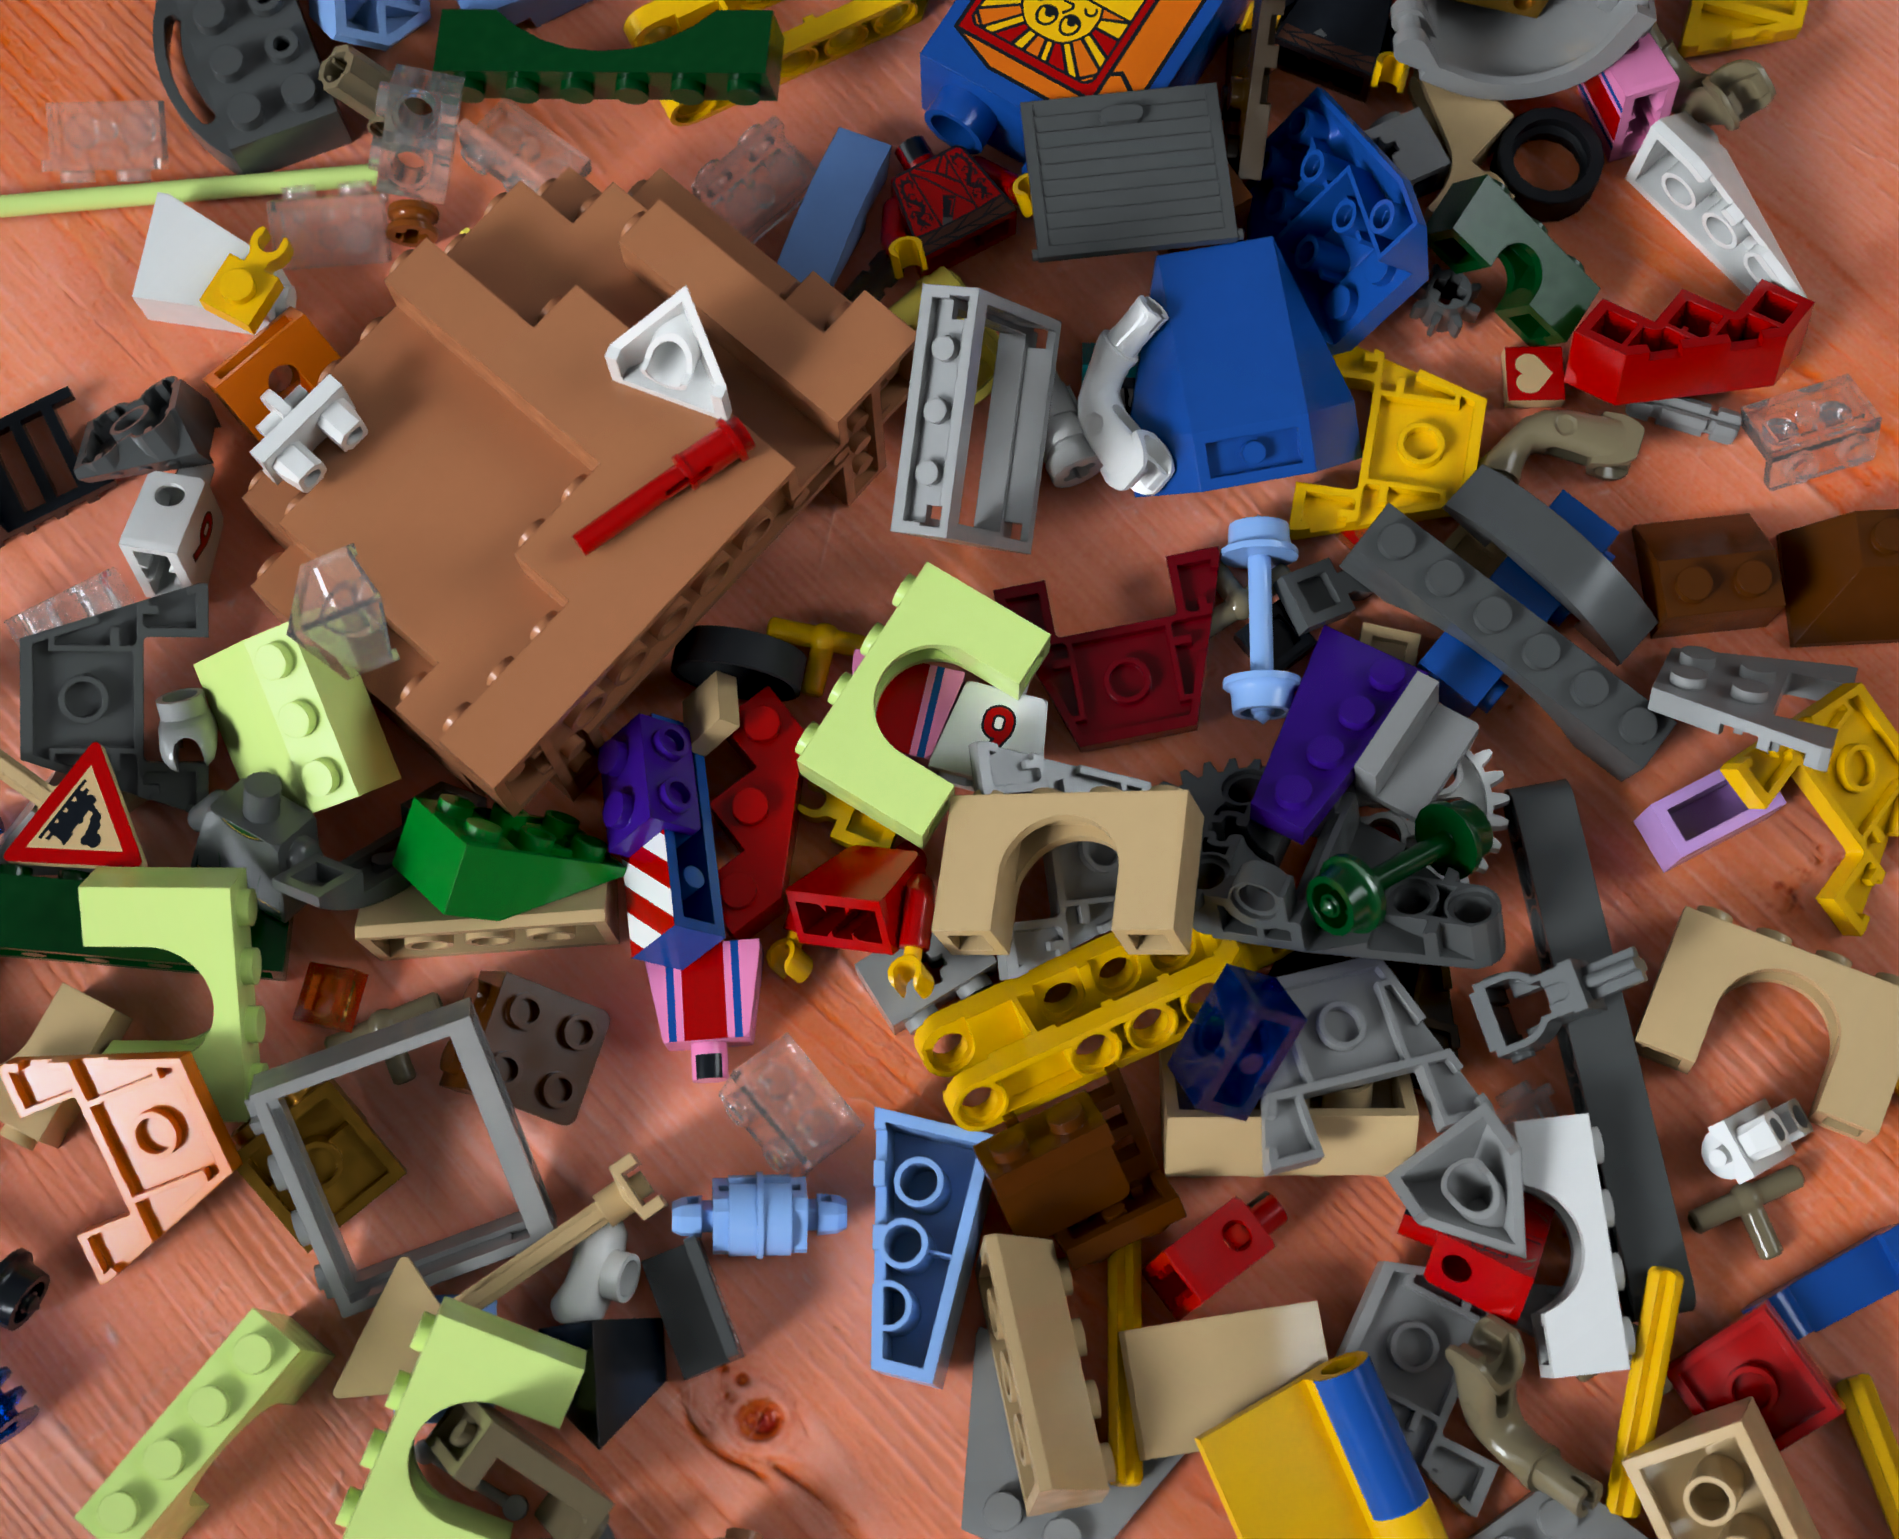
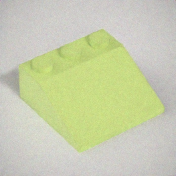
[193,608,402,813]

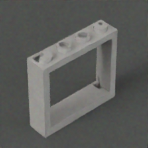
[890,283,1062,554]
[244,997,557,1318]

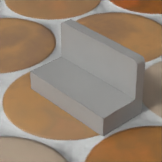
[1354,671,1479,822]

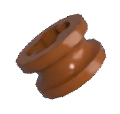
[386,199,439,247]

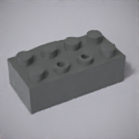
[153,0,352,175]

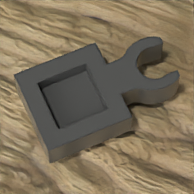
[1273,558,1373,636]

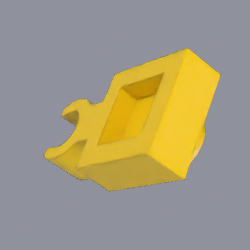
[199,226,294,335]
[797,781,898,849]

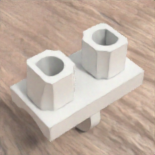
[250,374,368,493]
[1701,1098,1813,1185]

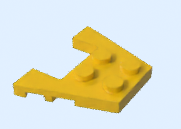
[1289,346,1487,540]
[1719,682,1899,937]

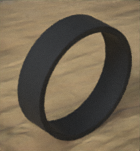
[671,625,807,702]

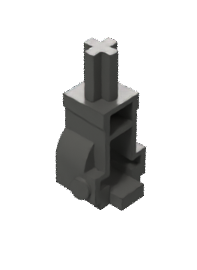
[1469,946,1648,1064]

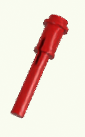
[572,415,756,556]

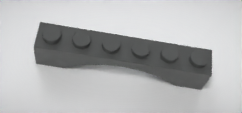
[1339,503,1677,782]

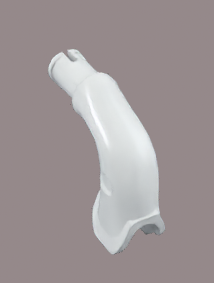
[1078,295,1175,496]

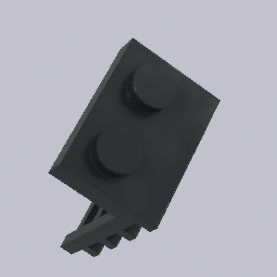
[0,386,117,548]

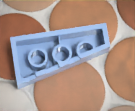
[871,1106,994,1390]

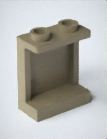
[425,1402,615,1539]

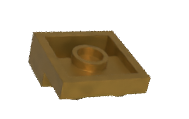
[231,1079,407,1253]

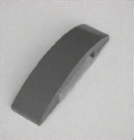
[1442,464,1658,667]
[272,781,487,910]

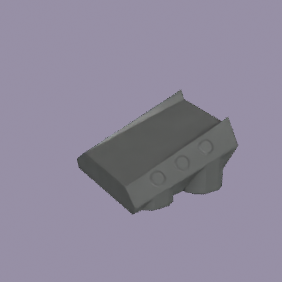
[73,376,221,483]

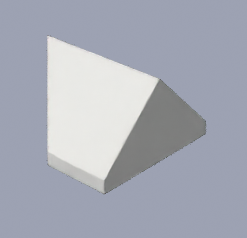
[605,285,732,421]

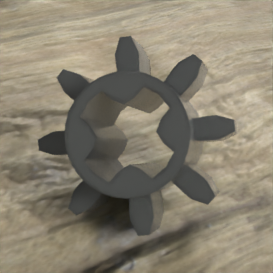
[1409,264,1482,338]

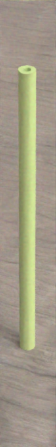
[0,163,382,218]

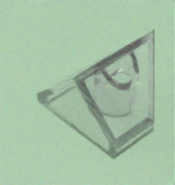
[286,543,400,680]

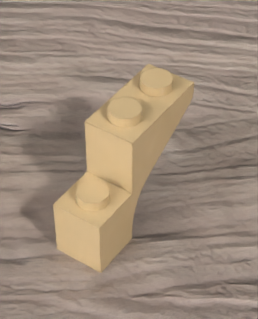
[1407,68,1515,224]

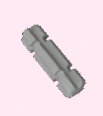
[1625,397,1742,445]

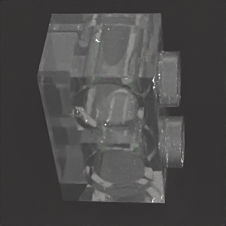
[368,64,465,205]
[3,566,136,650]

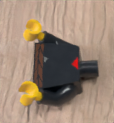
[1239,0,1410,103]

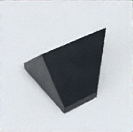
[538,1318,668,1450]

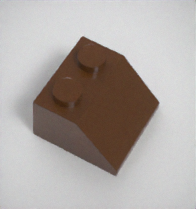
[1632,513,1786,639]

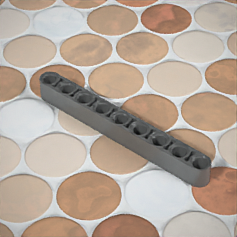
[1504,779,1696,1322]

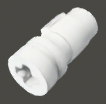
[1043,370,1103,488]

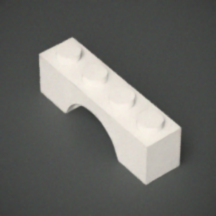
[1505,1113,1636,1379]

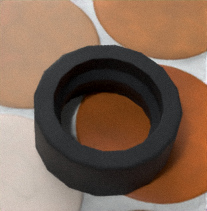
[1490,107,1605,222]

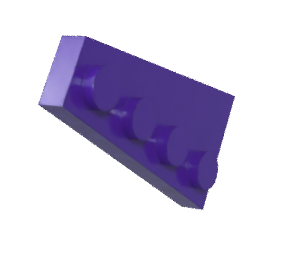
[1250,625,1428,845]

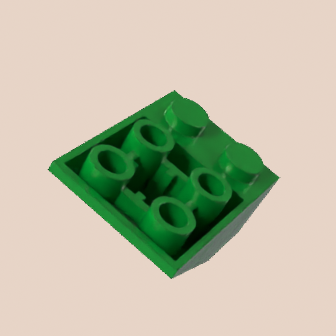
[392,794,627,921]

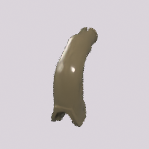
[1649,22,1776,132]
[1477,410,1644,485]
[1445,1313,1603,1518]

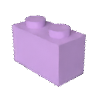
[1633,769,1787,873]

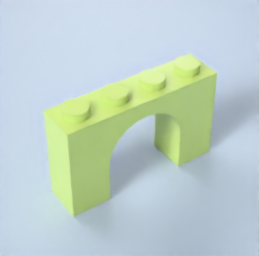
[795,561,1051,849]
[78,867,269,1122]
[335,1295,587,1539]
[74,1308,336,1539]

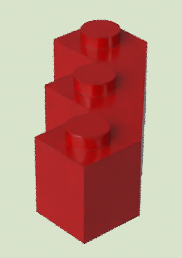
[1564,279,1815,406]
[710,686,804,940]

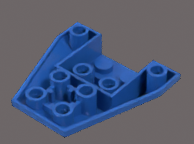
[1247,87,1429,355]
[1129,236,1362,497]

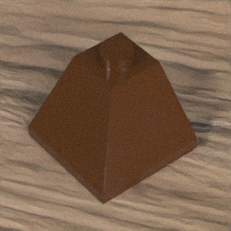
[1776,509,1899,648]

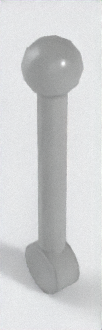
[414,1439,529,1521]

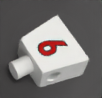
[118,464,224,598]
[928,681,1048,791]

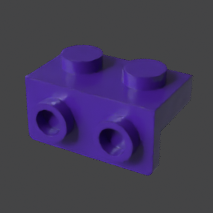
[598,713,701,858]

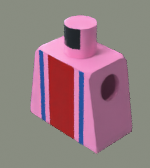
[1577,33,1680,162]
[852,649,965,769]
[645,938,764,1083]

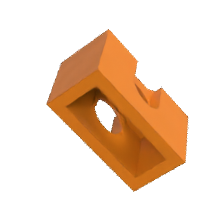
[202,306,342,441]

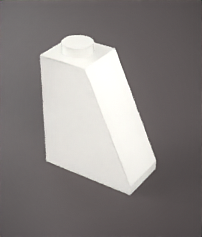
[132,192,296,335]

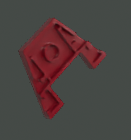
[993,546,1220,753]

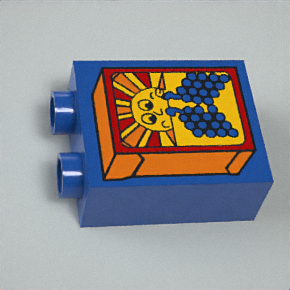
[920,0,1248,175]

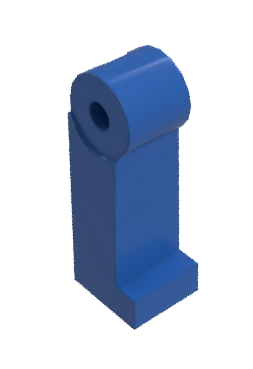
[1741,1223,1899,1340]

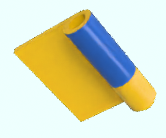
[1194,1351,1449,1539]

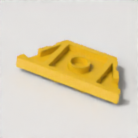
[1677,0,1809,58]

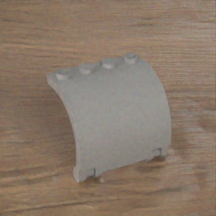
[1390,0,1657,100]

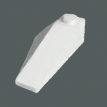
[1625,111,1808,299]

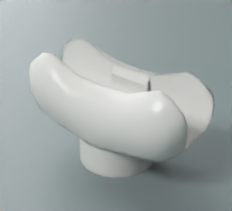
[550,1221,641,1324]

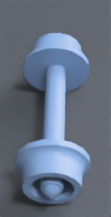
[1220,515,1302,724]

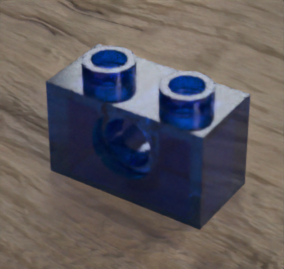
[1167,964,1307,1121]

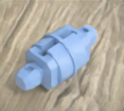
[672,1172,847,1259]

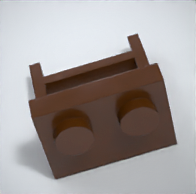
[1002,1063,1187,1271]

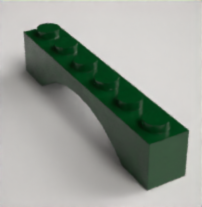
[433,9,784,106]

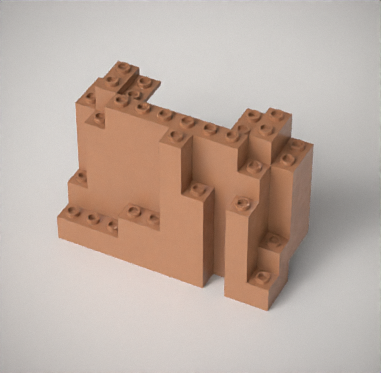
[242,166,916,818]

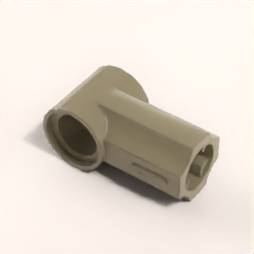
[318,44,429,146]

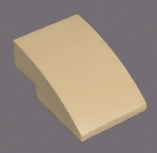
[1118,1301,1328,1461]

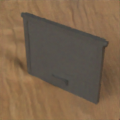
[1020,82,1244,263]

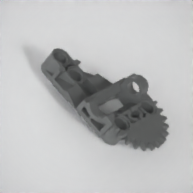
[1159,758,1506,969]

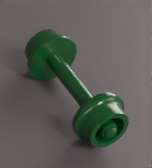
[1306,800,1493,936]

